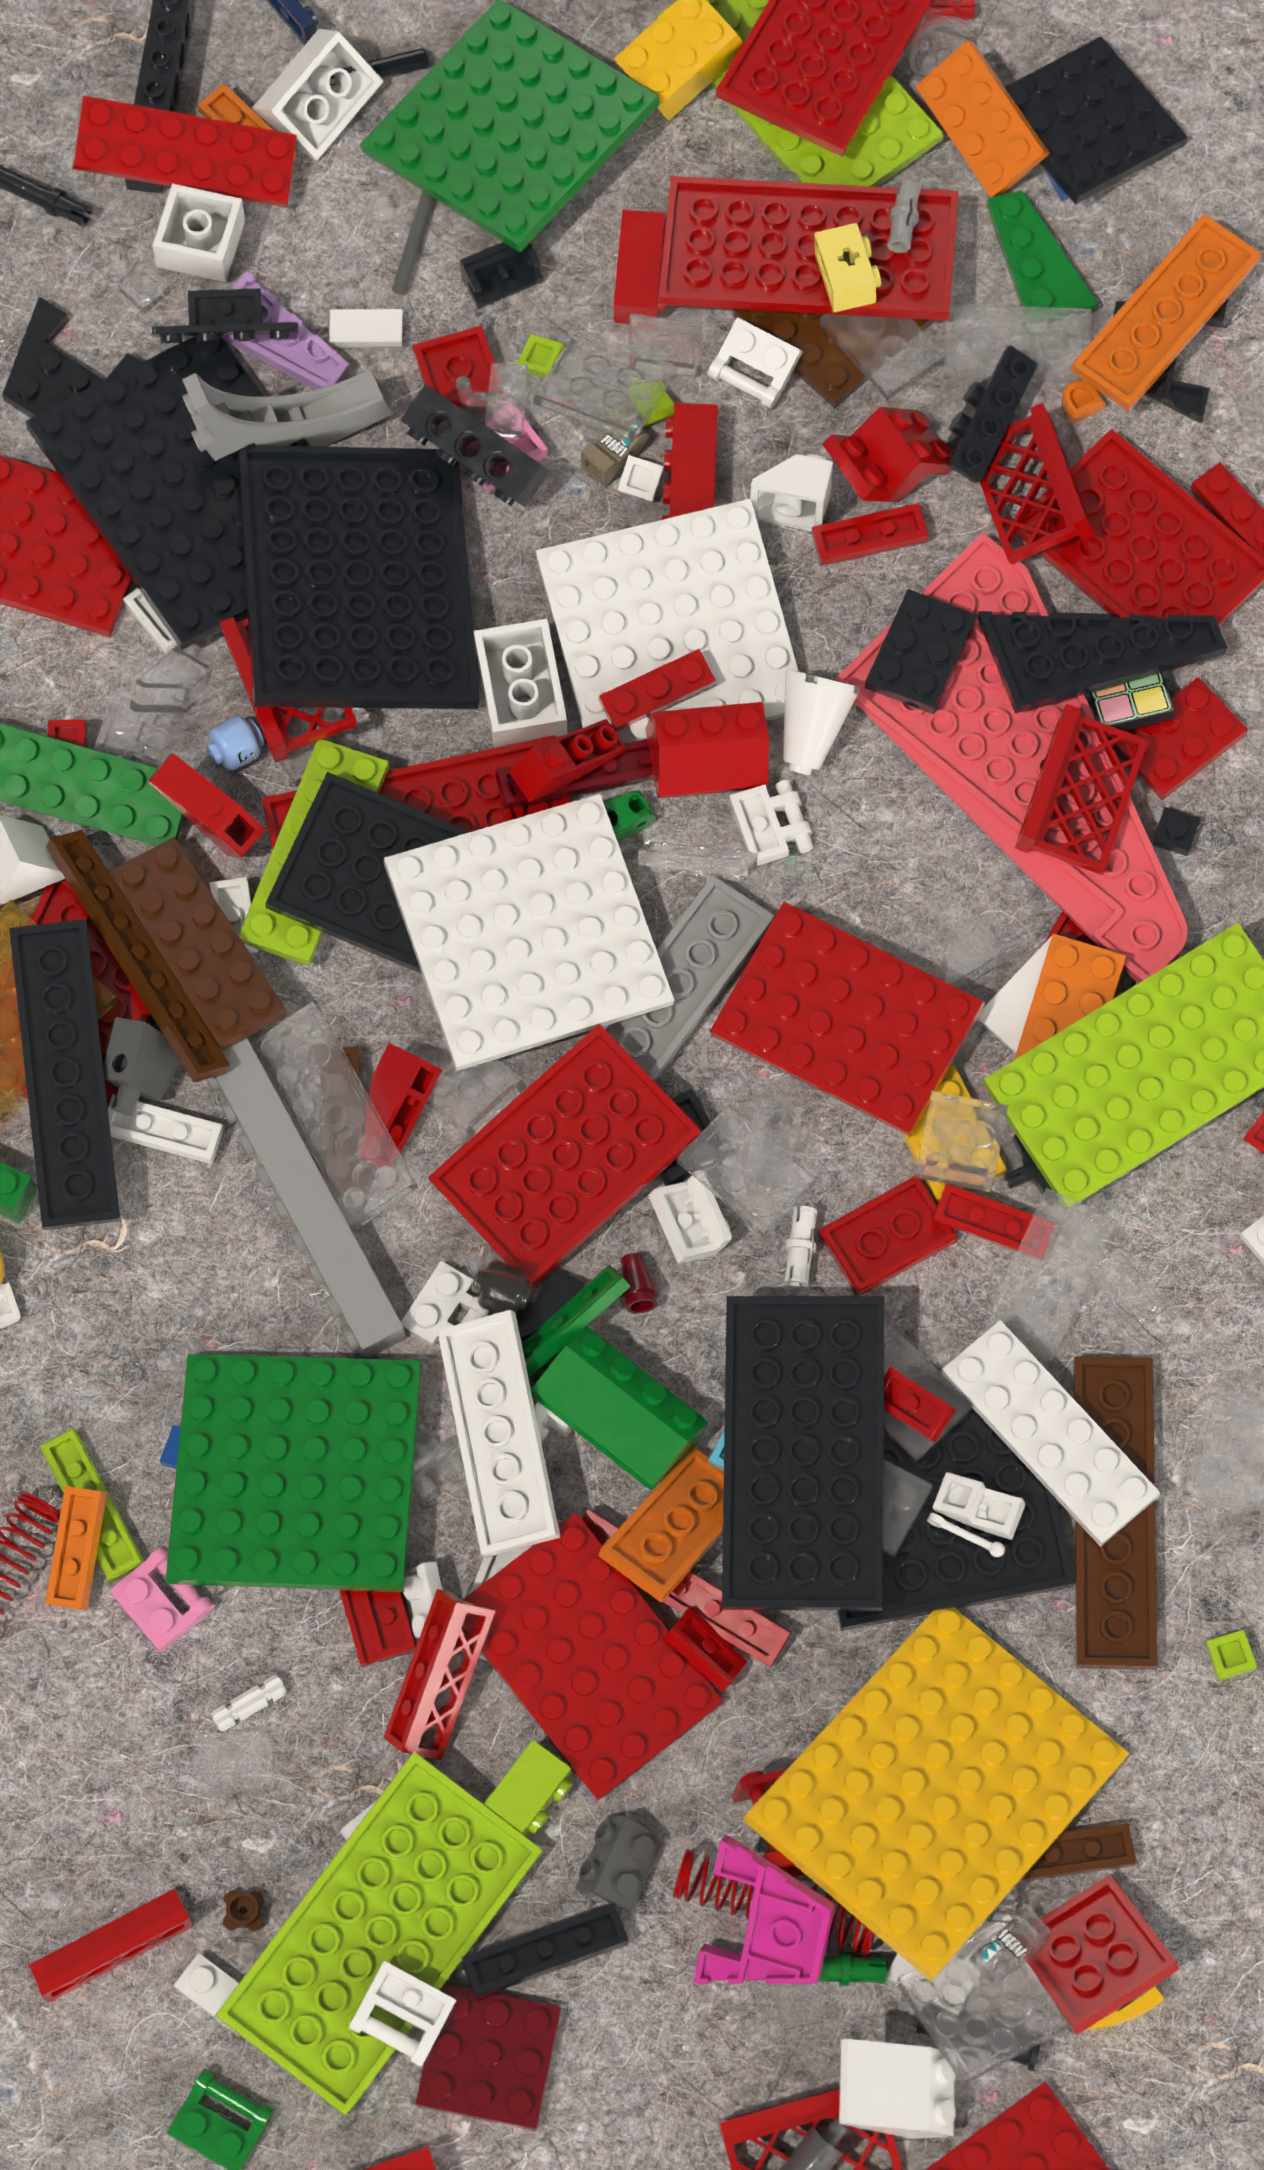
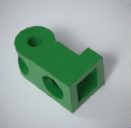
[604,790,656,841]

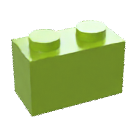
[484,1740,573,1837]

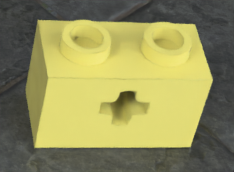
[814,223,881,312]

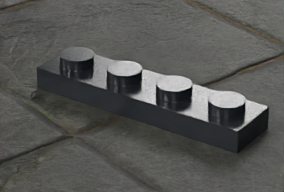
[461,1903,629,1999]

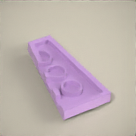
[220,271,350,390]

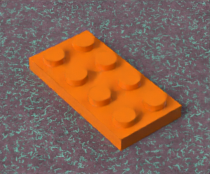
[915,40,1050,198]
[1014,934,1126,1060]
[598,1446,724,1603]

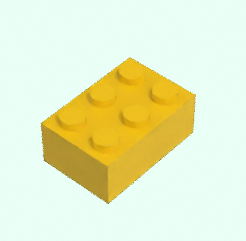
[614,0,744,121]

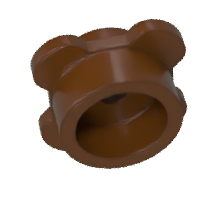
[223,1890,264,1932]

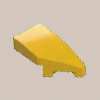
[1087,1986,1165,2030]

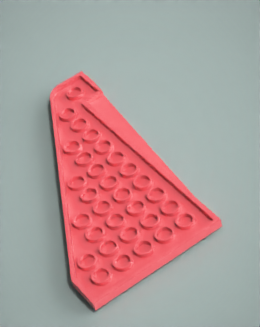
[834,532,1188,983]

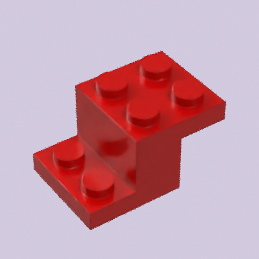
[822,406,953,503]

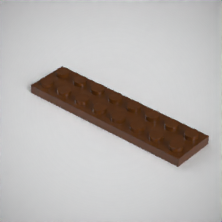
[1073,1357,1157,1670]

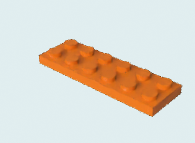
[1071,214,1262,412]

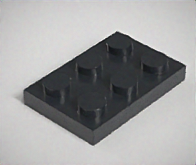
[865,589,977,714]

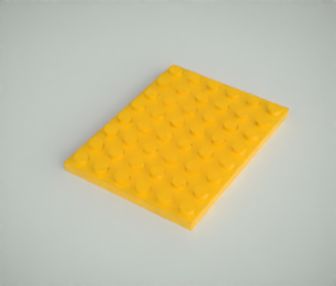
[743,1608,1130,1982]

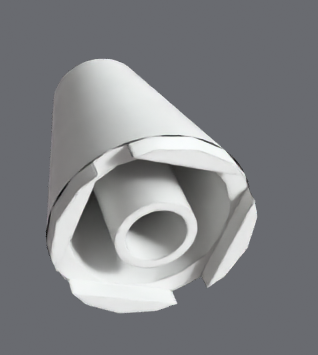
[783,669,860,775]

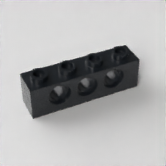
[400,384,550,507]

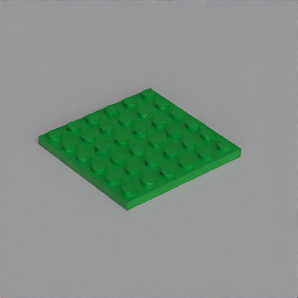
[360,0,660,253]
[165,1354,422,1592]

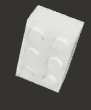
[474,619,568,748]

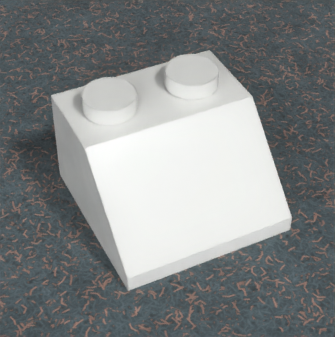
[750,454,833,531]

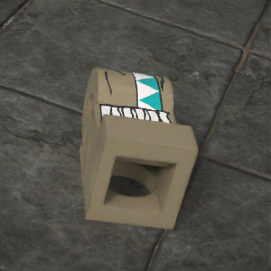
[581,416,649,489]

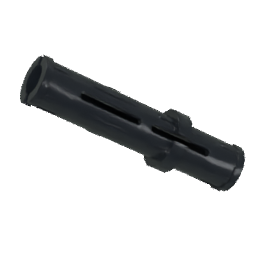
[0,164,93,227]

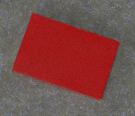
[818,1174,958,1296]

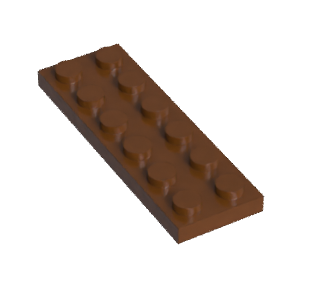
[108,837,287,1051]

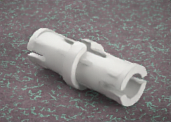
[784,1206,818,1287]

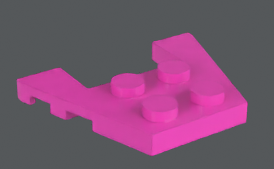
[694,1835,835,1984]

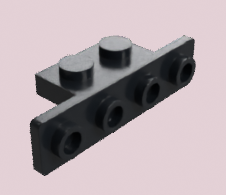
[152,288,299,343]
[946,345,1038,484]

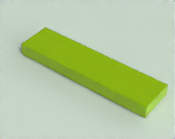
[39,1428,144,1584]

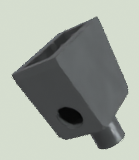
[103,1017,180,1116]

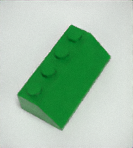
[531,1326,709,1491]

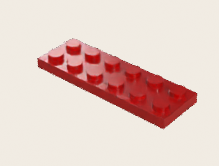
[72,95,297,208]

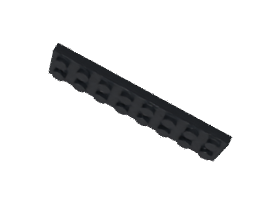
[9,919,121,1230]

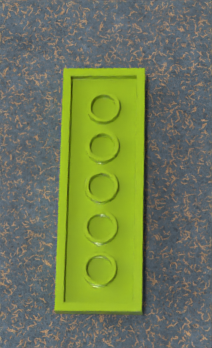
[238,739,389,966]

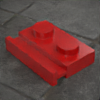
[339,1590,416,1668]

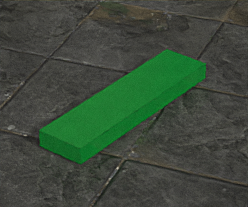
[522,1265,631,1379]

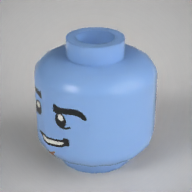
[206,716,264,771]

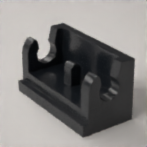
[460,242,543,309]

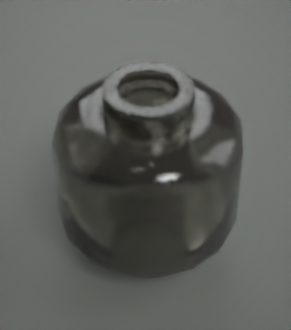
[472,1260,532,1313]

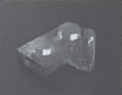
[455,363,529,437]

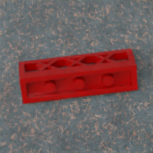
[383,1589,495,1760]
[29,1888,194,2003]

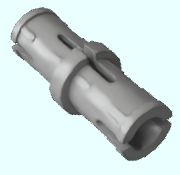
[887,179,921,253]

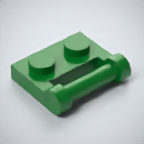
[166,2068,275,2170]

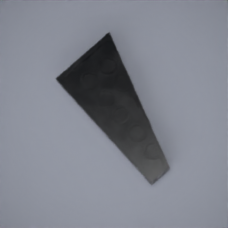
[977,611,1227,714]

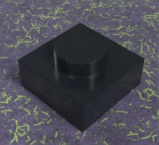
[1152,807,1200,857]

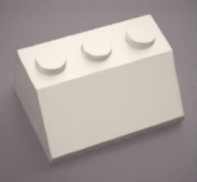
[252,29,383,161]

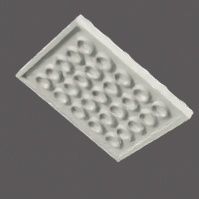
[535,498,798,744]
[384,794,674,1071]

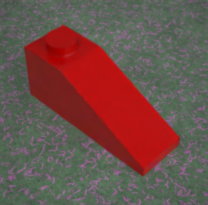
[363,1043,442,1173]

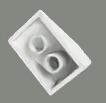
[839,2039,956,2139]

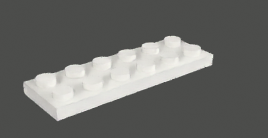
[437,1309,560,1558]
[941,1320,1160,1547]

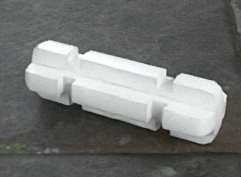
[211,1675,287,1731]

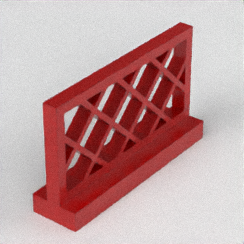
[980,403,1096,565]
[220,617,358,763]
[1014,704,1148,875]
[717,2087,903,2170]

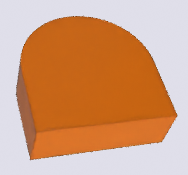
[1061,380,1105,424]

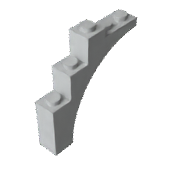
[182,369,393,461]

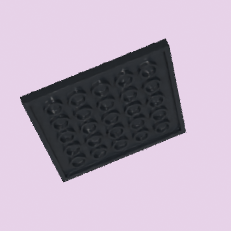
[836,1373,1075,1631]

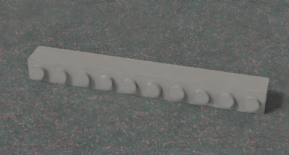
[206,1038,406,1359]

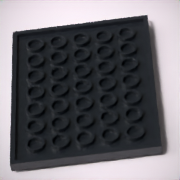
[26,335,299,650]
[237,445,480,709]

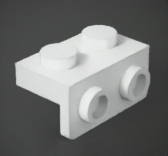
[648,1171,732,1264]

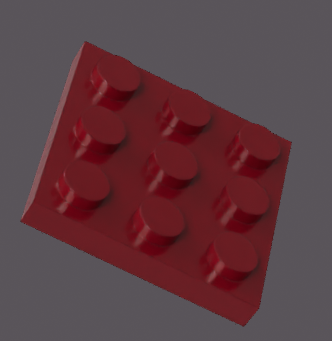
[415,1983,561,2131]

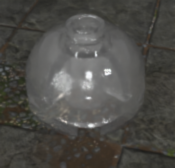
[907,16,978,82]

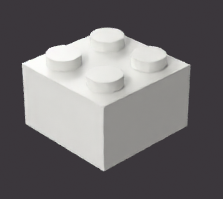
[153,184,245,282]

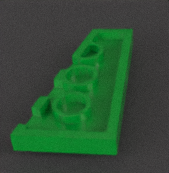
[986,190,1099,329]

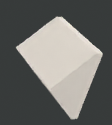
[0,815,65,905]

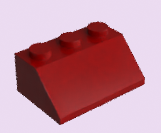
[645,702,769,799]

